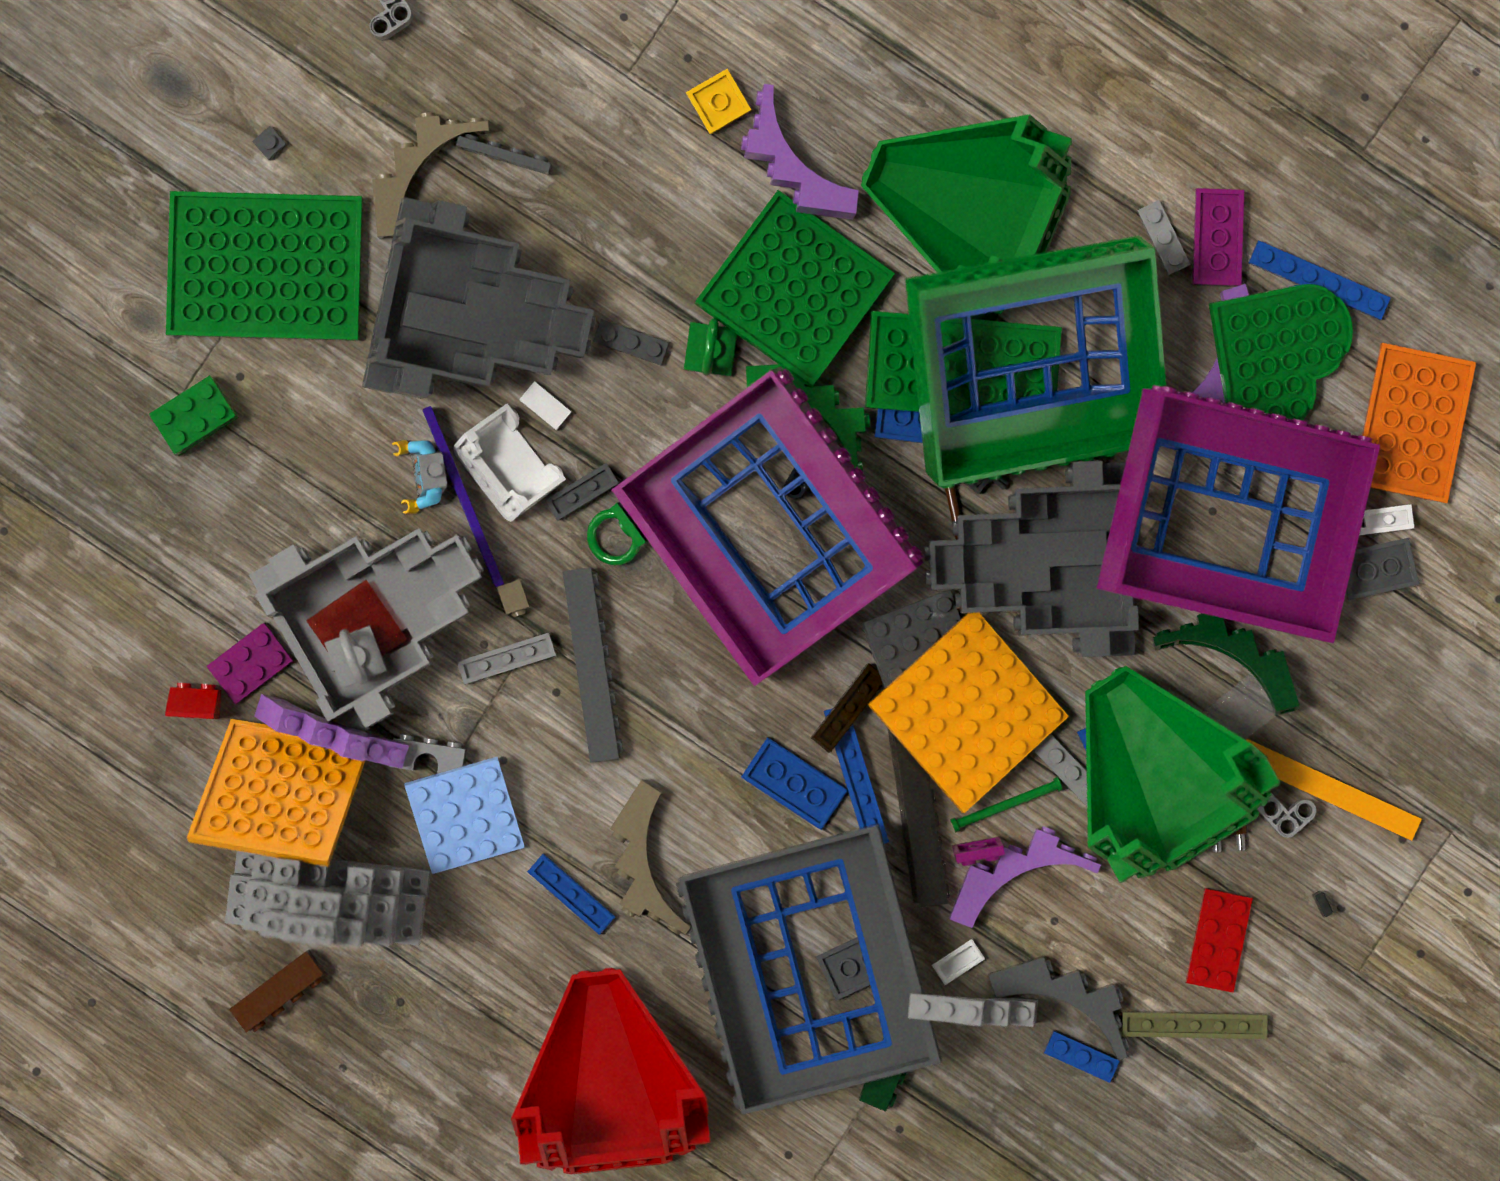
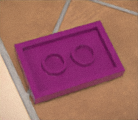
[206,623,294,704]

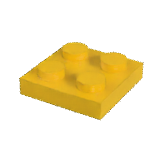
[686,69,751,135]

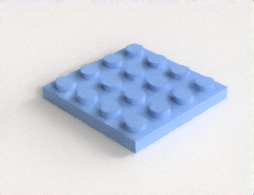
[405,756,525,874]

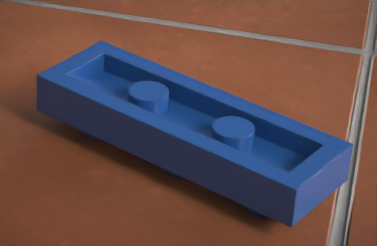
[1043,1031,1120,1083]

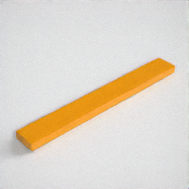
[1245,738,1422,841]

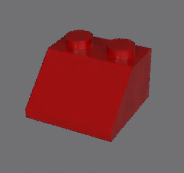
[165,683,221,719]

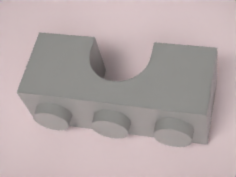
[389,734,467,774]

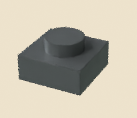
[252,126,287,160]

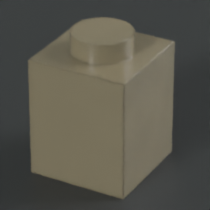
[497,579,530,618]

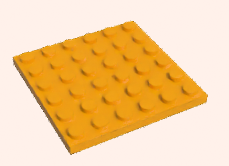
[868,613,1069,813]
[187,719,366,867]

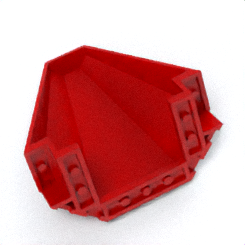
[511,968,710,1175]

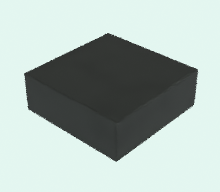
[1312,891,1333,917]

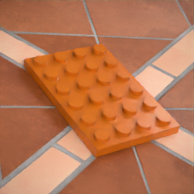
[1362,343,1476,504]

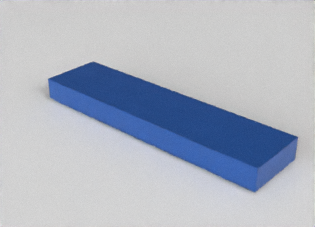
[527,853,616,935]

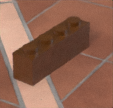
[229,950,326,1032]

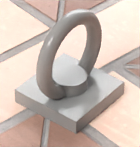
[325,626,387,688]

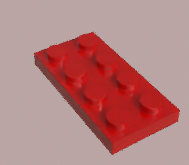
[1185,888,1253,993]

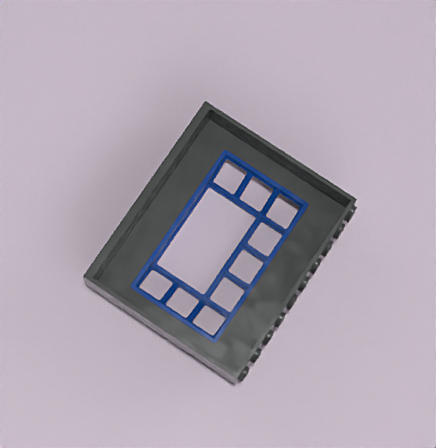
[676,823,941,1115]

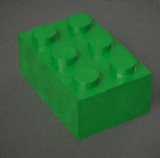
[149,375,239,456]

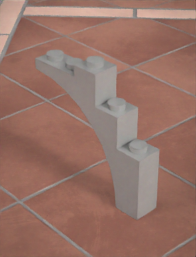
[908,993,1038,1027]

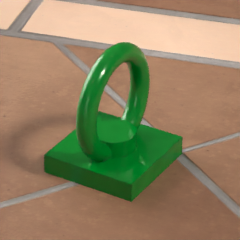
[684,318,737,377]
[587,502,649,565]

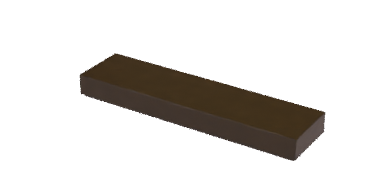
[810,663,883,753]

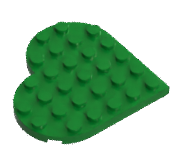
[1208,284,1353,421]

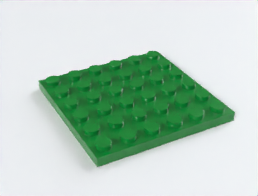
[694,190,895,388]

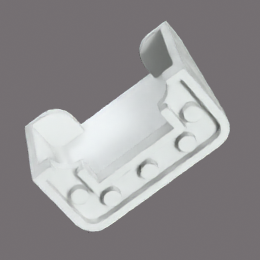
[453,403,566,522]

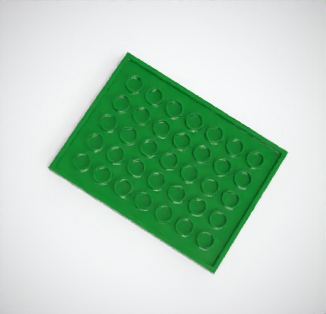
[166,191,363,341]

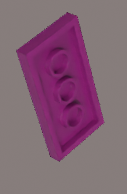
[1192,188,1244,286]

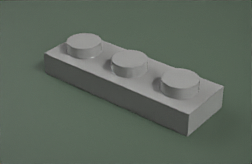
[1137,200,1191,276]

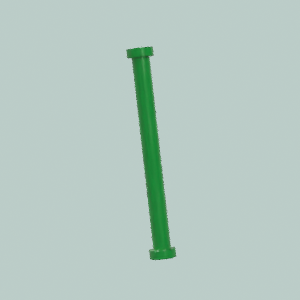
[950,777,1063,833]

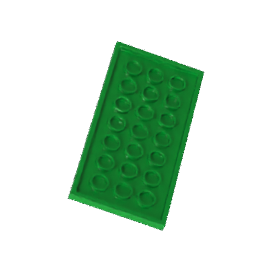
[865,311,1062,415]

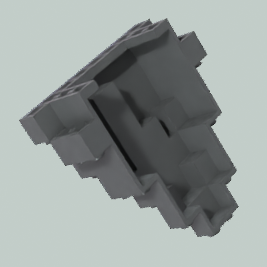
[362,197,596,399]
[924,461,1139,657]

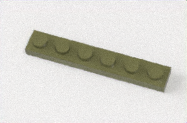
[1121,1012,1268,1039]

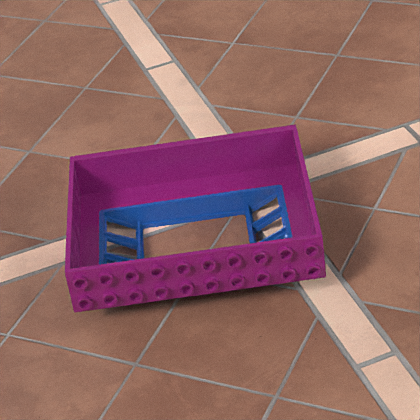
[612,367,924,686]
[1096,385,1380,644]

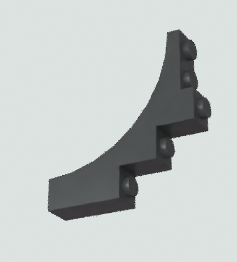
[988,956,1130,1060]

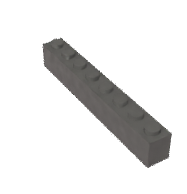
[562,567,623,763]

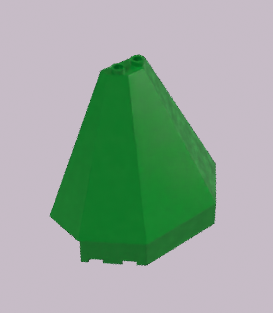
[861,114,1072,314]
[1085,666,1280,883]

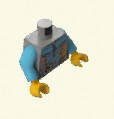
[392,440,447,514]

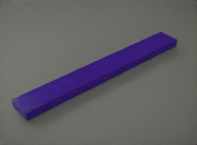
[422,406,504,587]

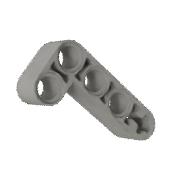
[370,0,413,40]
[1257,794,1316,838]

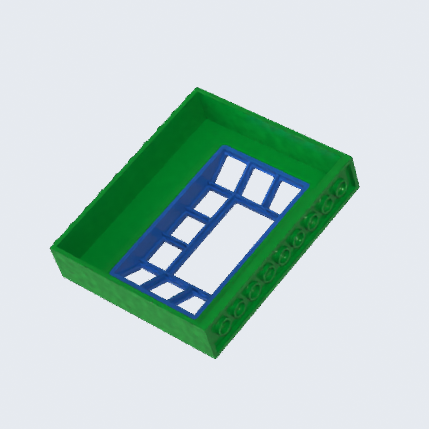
[905,235,1166,488]

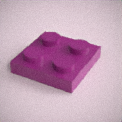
[952,836,1005,866]

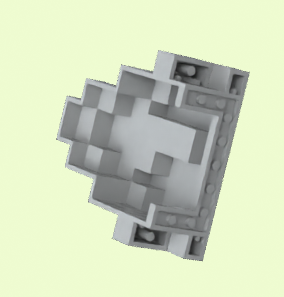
[249,528,484,732]
[225,851,431,947]

